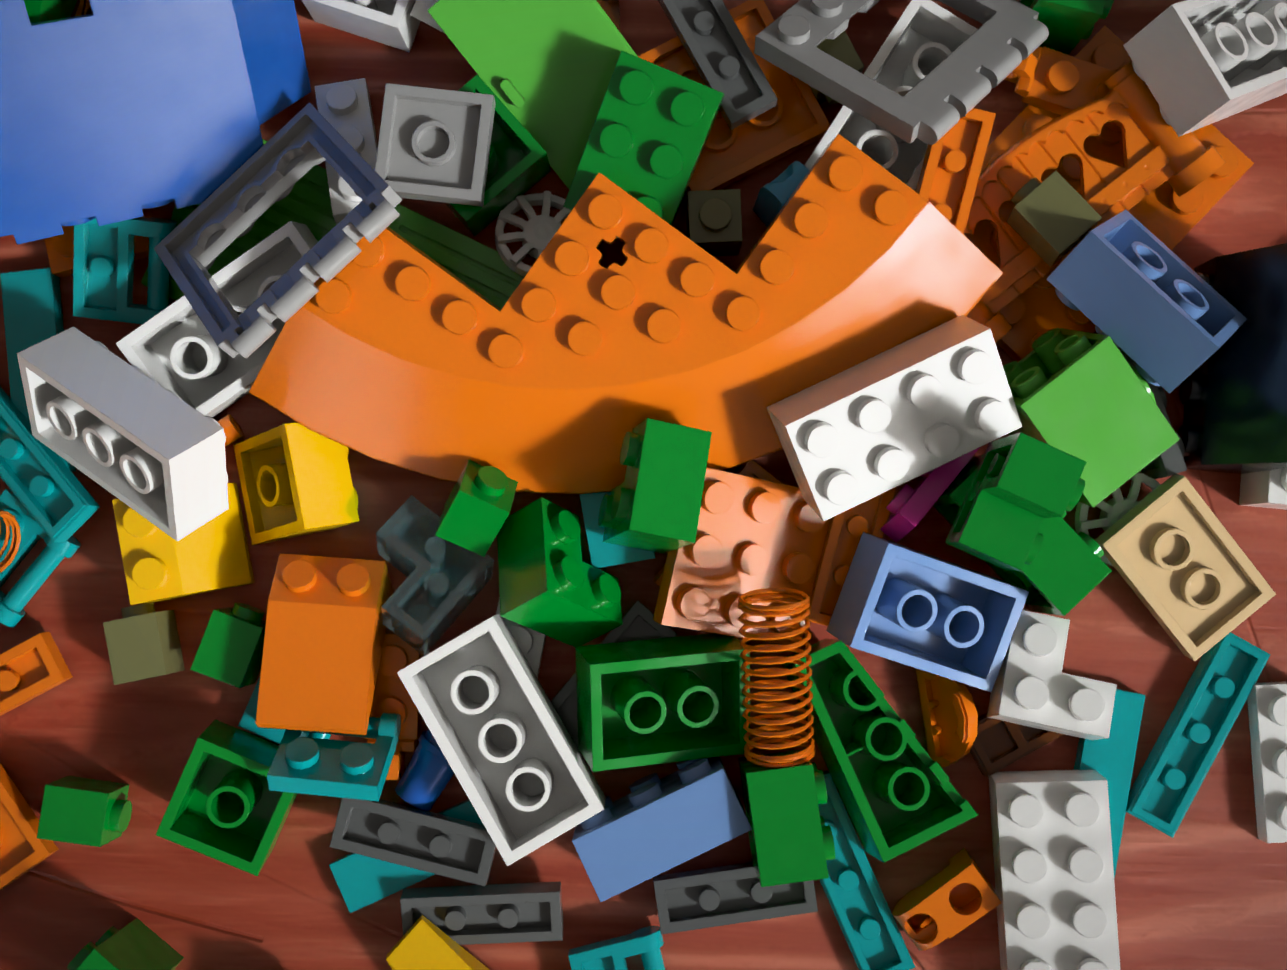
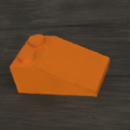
[255,553,393,735]

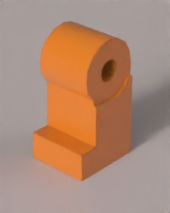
[892,848,1001,951]

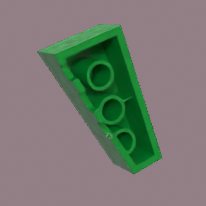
[781,639,978,863]

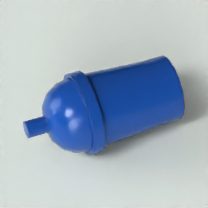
[395,729,454,811]

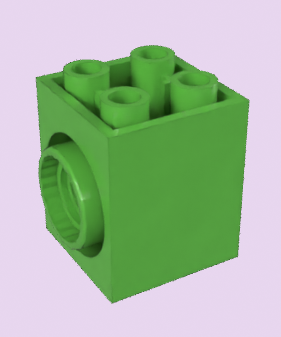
[1003,328,1180,508]

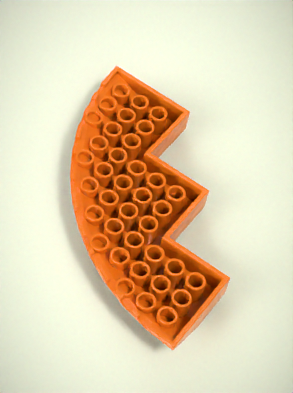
[249,134,1003,494]

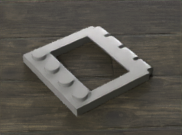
[754,0,1049,145]
[154,102,402,359]

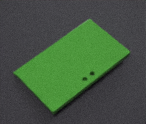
[427,0,638,189]

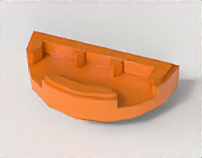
[916,668,978,768]

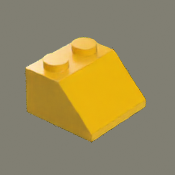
[233,423,360,545]
[112,482,255,605]

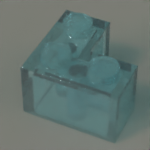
[376,495,494,656]

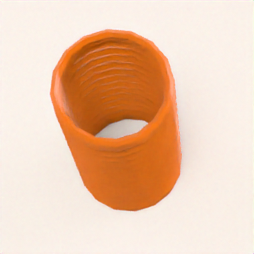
[737,588,815,768]

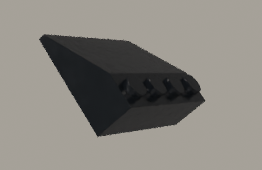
[1177,243,1287,474]

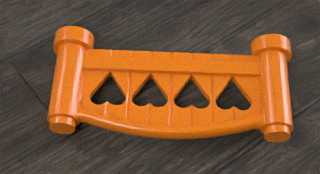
[964,60,1226,343]

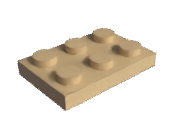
[1095,474,1276,661]

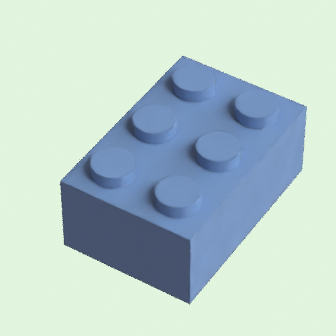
[1047,209,1247,394]
[826,532,1029,692]
[572,757,752,902]

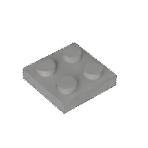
[375,83,496,207]

